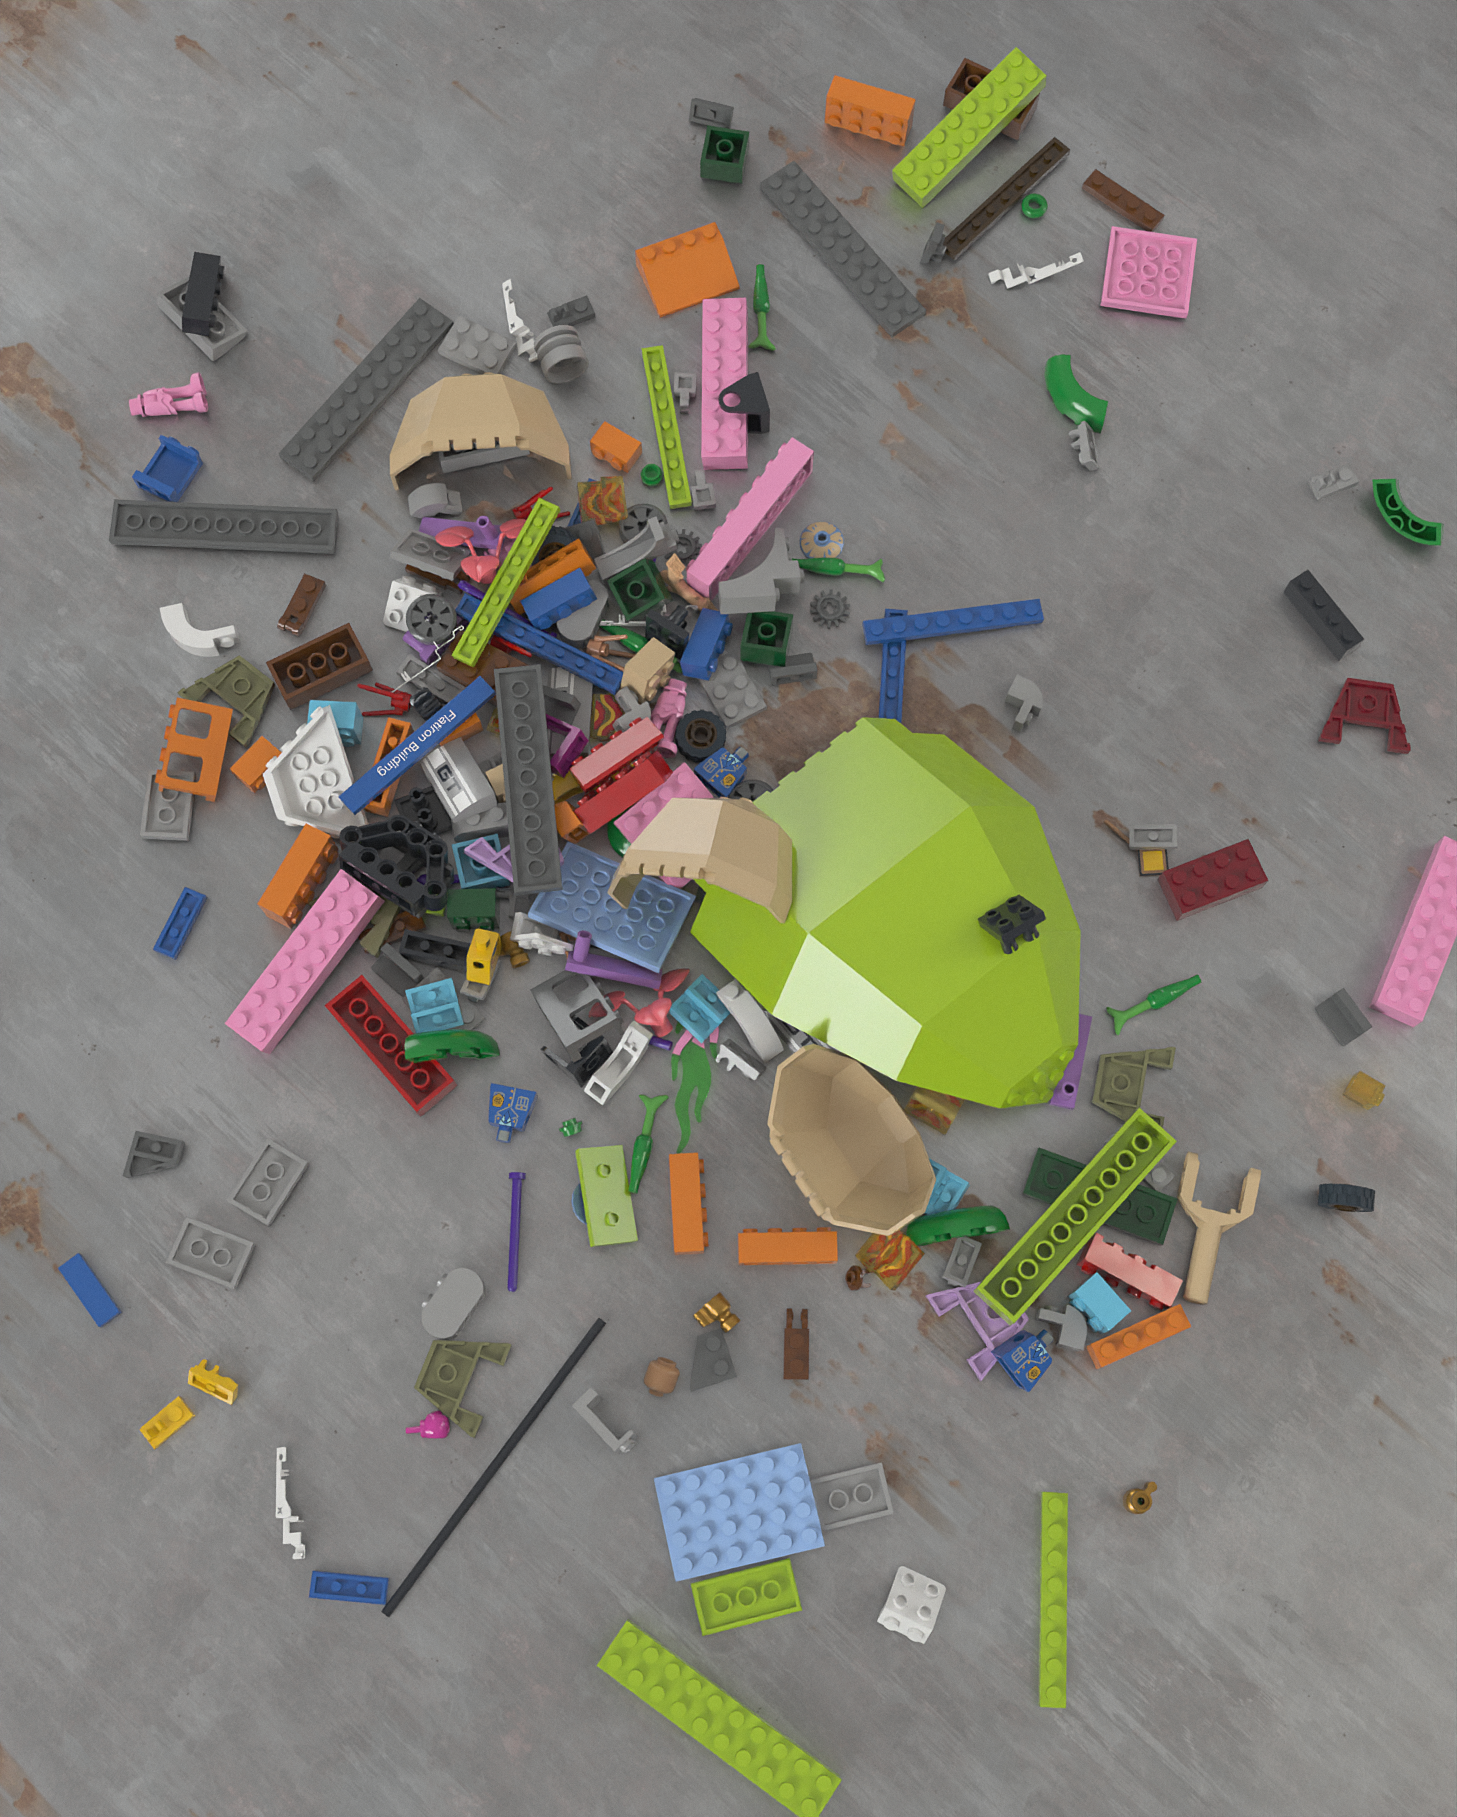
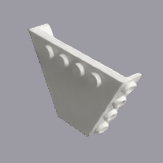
[263,705,368,842]

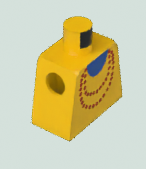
[467,928,502,985]

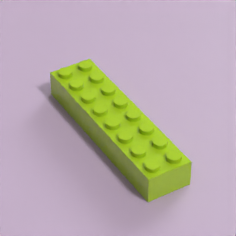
[892,47,1047,208]

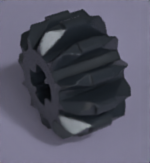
[410,687,444,721]

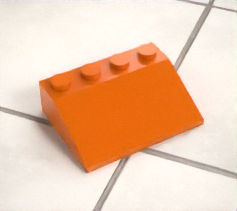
[635,222,740,318]

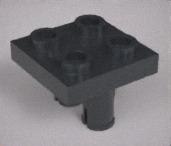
[645,605,690,660]
[394,786,452,834]
[978,894,1046,954]

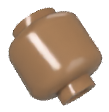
[644,1357,680,1397]

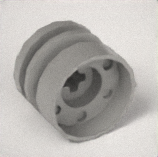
[534,325,589,384]

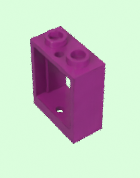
[546,714,589,778]

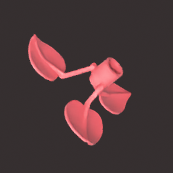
[435,519,526,584]
[588,968,690,1037]

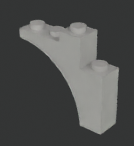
[594,517,680,584]
[718,528,804,614]

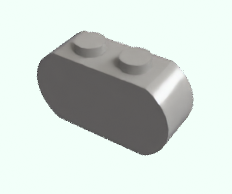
[556,579,609,649]
[451,802,509,843]
[421,1268,486,1340]

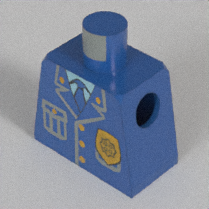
[694,746,749,798]
[489,1083,538,1143]
[991,1329,1054,1392]

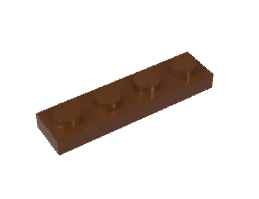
[1082,169,1165,232]

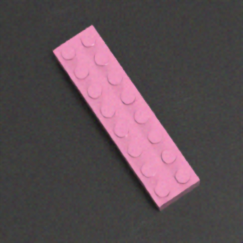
[701,297,748,470]
[686,437,814,602]
[1369,836,1457,1027]
[225,869,385,1054]

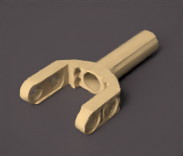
[1177,1151,1261,1305]

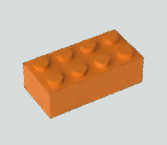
[825,75,916,146]
[257,823,339,929]

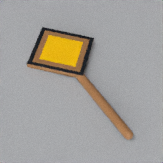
[1104,820,1169,877]

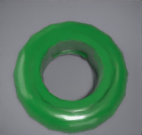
[1021,193,1048,219]

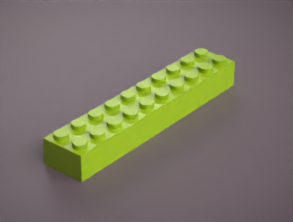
[973,1108,1177,1326]
[596,1619,842,1817]

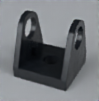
[718,372,770,434]
[540,1015,613,1088]

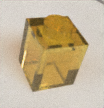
[1342,1071,1386,1110]

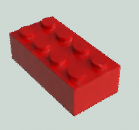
[574,750,673,834]

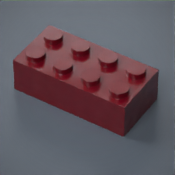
[1157,839,1269,921]

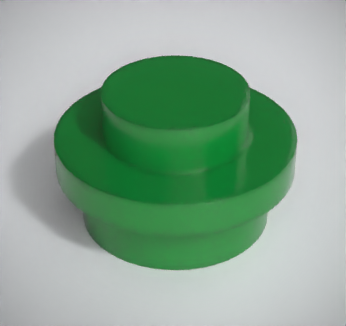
[641,464,663,486]
[559,1118,583,1137]

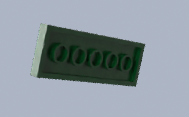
[1022,1147,1178,1246]

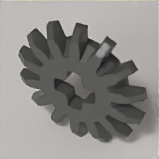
[664,529,702,565]
[810,589,850,628]

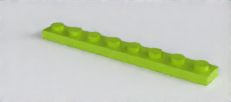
[641,345,692,509]
[452,498,561,667]
[1039,1492,1068,1708]

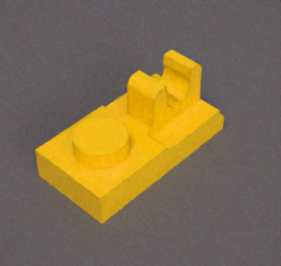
[188,1359,238,1405]
[140,1396,196,1449]

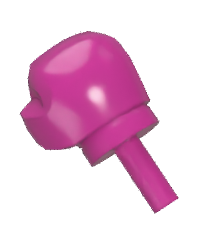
[406,1411,450,1439]

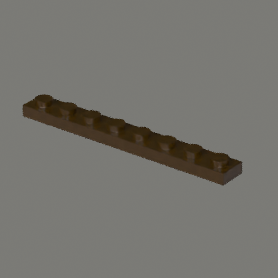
[943,137,1070,261]

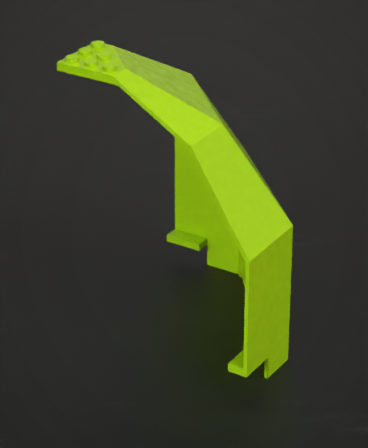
[690,717,1081,1108]

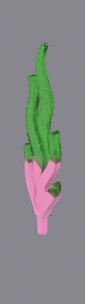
[671,977,719,1154]

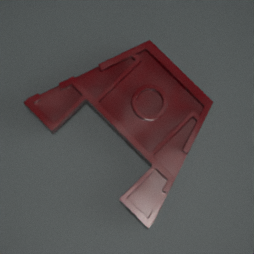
[1318,678,1411,754]

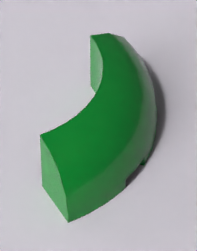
[1045,354,1108,434]
[1372,479,1444,546]
[405,1029,500,1063]
[906,1205,1010,1247]

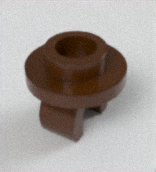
[845,1265,871,1291]

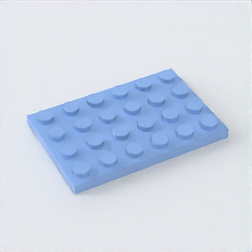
[528,841,696,973]
[654,1443,825,1582]

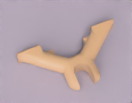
[660,553,718,612]

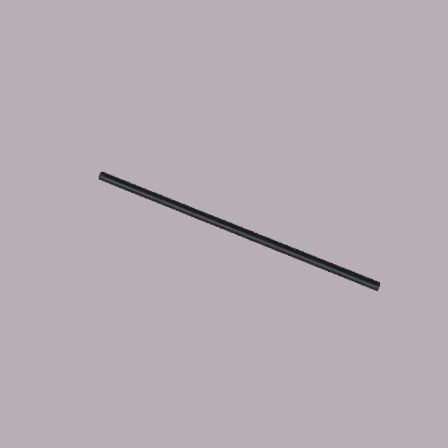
[381,1317,606,1617]

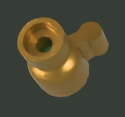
[499,931,530,968]
[693,1292,741,1333]
[1123,1482,1157,1514]

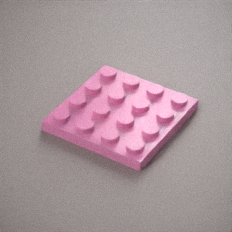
[1100,226,1197,319]
[613,762,714,889]

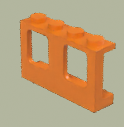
[155,697,233,802]

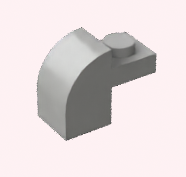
[408,483,462,518]
[1005,675,1043,732]
[612,686,651,732]
[1035,1305,1087,1352]

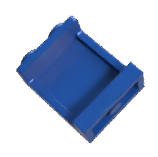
[132,435,203,502]

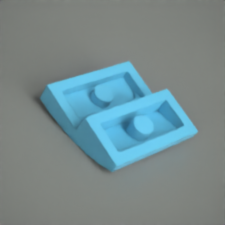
[669,974,730,1044]
[405,978,464,1033]
[924,1158,970,1215]

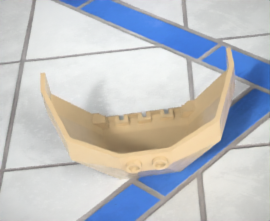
[390,372,572,490]
[607,797,792,923]
[767,1044,936,1236]

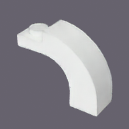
[160,603,240,657]
[716,979,784,1064]
[584,1021,653,1105]

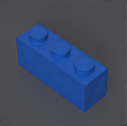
[521,568,597,631]
[680,608,733,681]

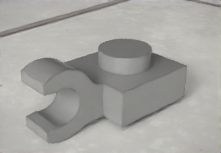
[674,373,697,413]
[691,470,716,510]

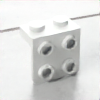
[383,576,443,632]
[510,912,574,956]
[877,1566,946,1644]

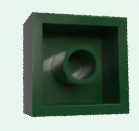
[700,125,750,183]
[607,558,674,621]
[740,611,794,667]
[447,888,500,933]

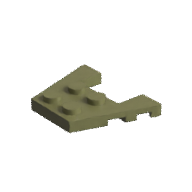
[177,655,275,748]
[308,876,401,958]
[1092,1047,1176,1128]
[414,1340,512,1438]

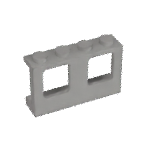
[572,1387,637,1454]

